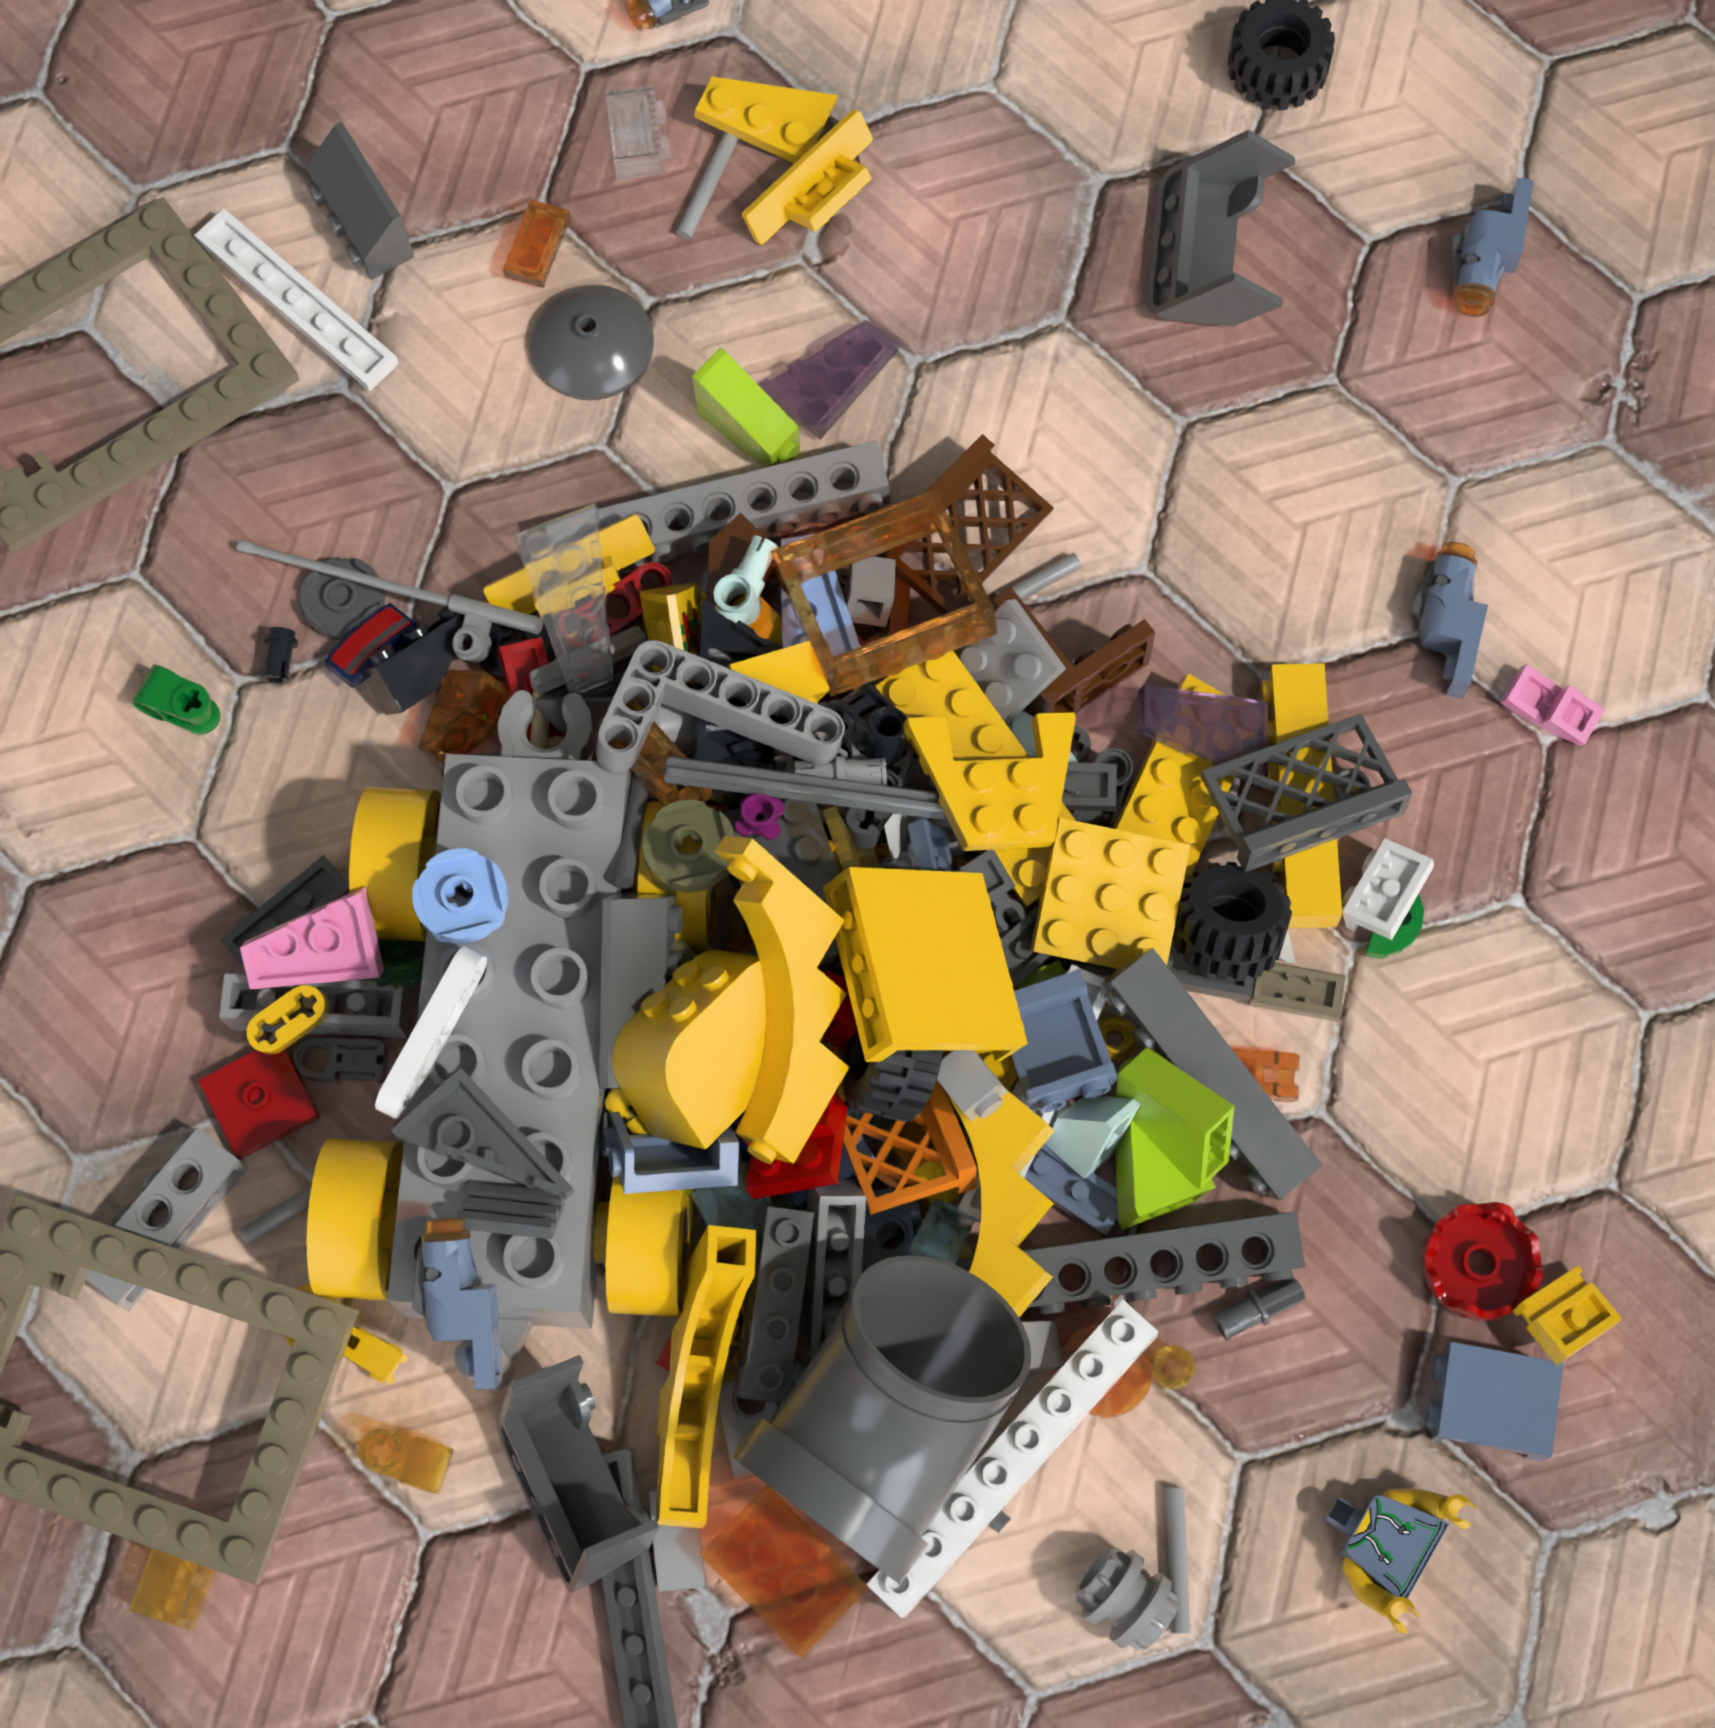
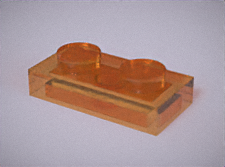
[503,199,571,288]

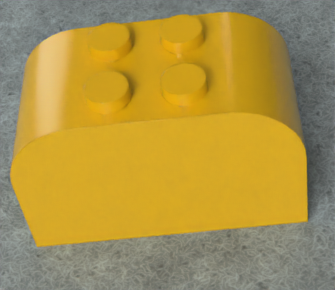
[612,950,830,1149]

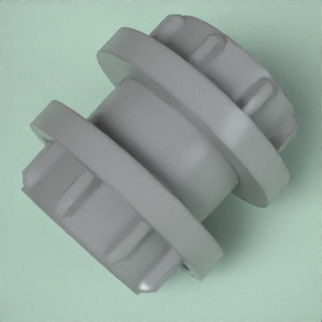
[1075,1548,1178,1650]

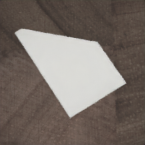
[884,813,908,859]

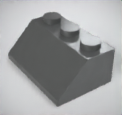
[306,122,415,280]

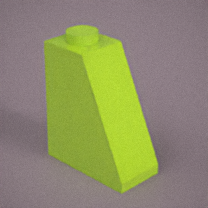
[692,347,800,468]
[1116,1047,1235,1189]
[1115,1120,1216,1231]

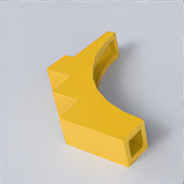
[656,1225,756,1528]

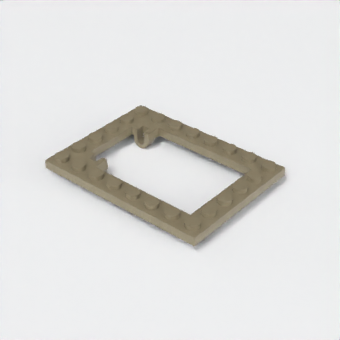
[0,197,299,554]
[0,1194,359,1584]

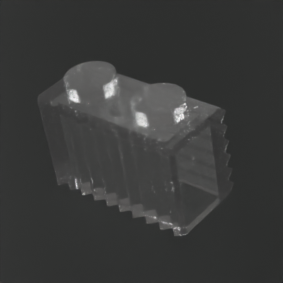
[605,85,672,181]

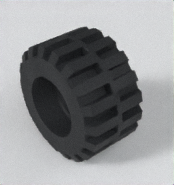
[1228,0,1335,110]
[1172,862,1292,981]
[843,1032,943,1122]

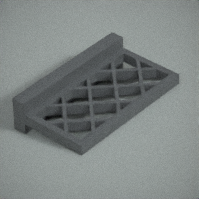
[1201,714,1413,873]

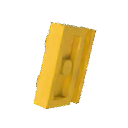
[1513,1265,1622,1366]

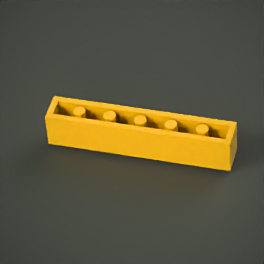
[1260,663,1342,929]

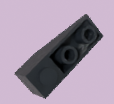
[360,607,465,715]

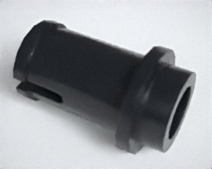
[261,627,298,684]

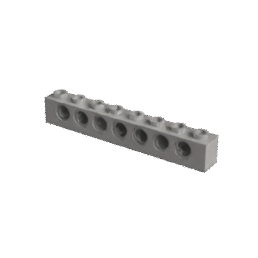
[545,441,890,574]

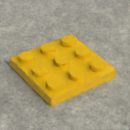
[1030,818,1190,969]

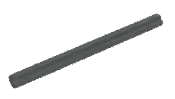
[663,756,948,821]

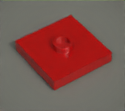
[198,1039,320,1160]

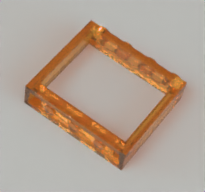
[771,490,997,697]

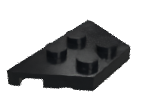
[692,600,785,762]

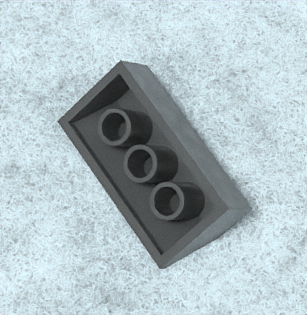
[599,893,683,1088]

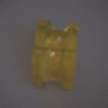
[1152,1345,1195,1390]

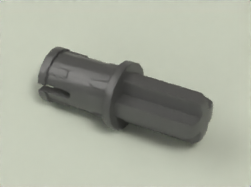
[1213,1277,1305,1341]

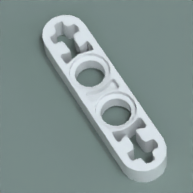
[375,946,487,1120]

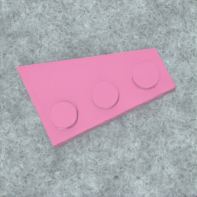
[240,886,384,989]

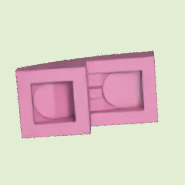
[1500,664,1605,746]

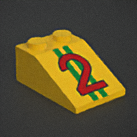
[639,583,708,684]

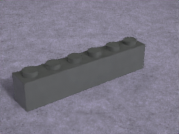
[1101,948,1322,1200]

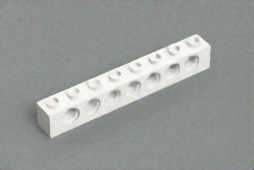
[866,1300,1158,1618]

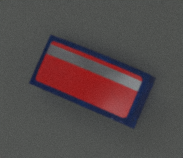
[324,603,418,688]

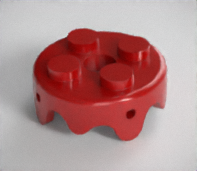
[1422,1202,1544,1321]

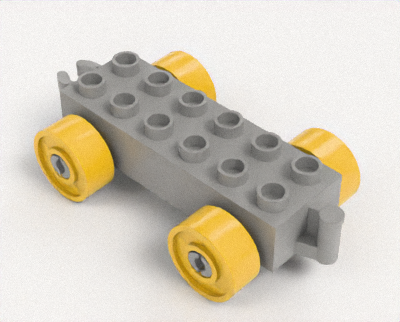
[307,690,720,1391]

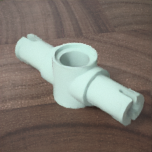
[713,535,779,625]

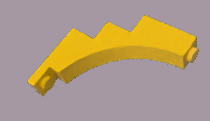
[715,836,849,1164]
[942,1050,1054,1317]

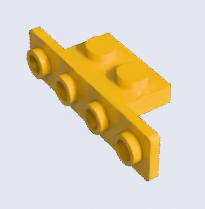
[742,109,873,245]
[483,513,655,626]

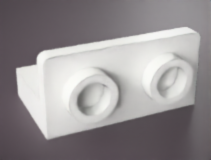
[1342,838,1434,940]

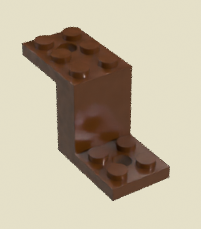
[903,587,1155,717]

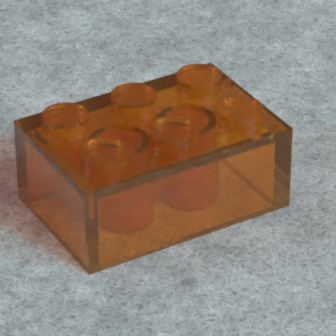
[700,1485,870,1661]

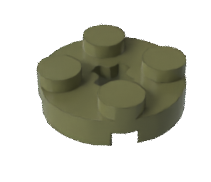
[642,800,735,893]

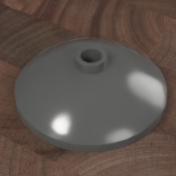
[530,285,654,400]

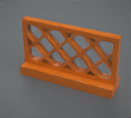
[833,1044,977,1215]

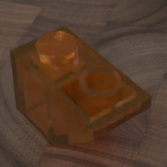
[418,669,510,764]

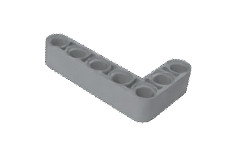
[596,640,845,773]

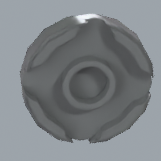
[299,557,385,640]

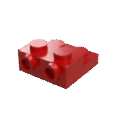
[743,1091,848,1199]

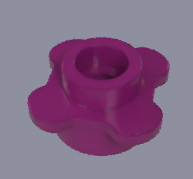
[735,794,785,840]

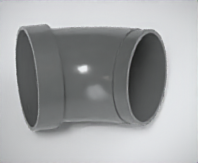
[731,1255,1031,1585]

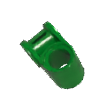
[131,664,221,735]

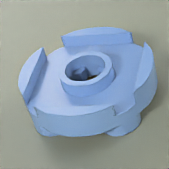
[412,848,509,944]

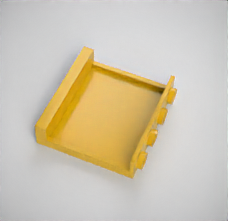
[823,867,1028,1062]

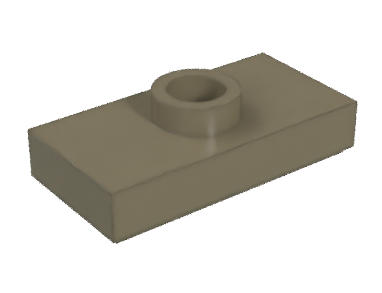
[1248,962,1346,1022]

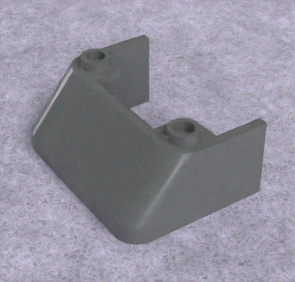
[1147,130,1295,326]
[497,1355,659,1593]

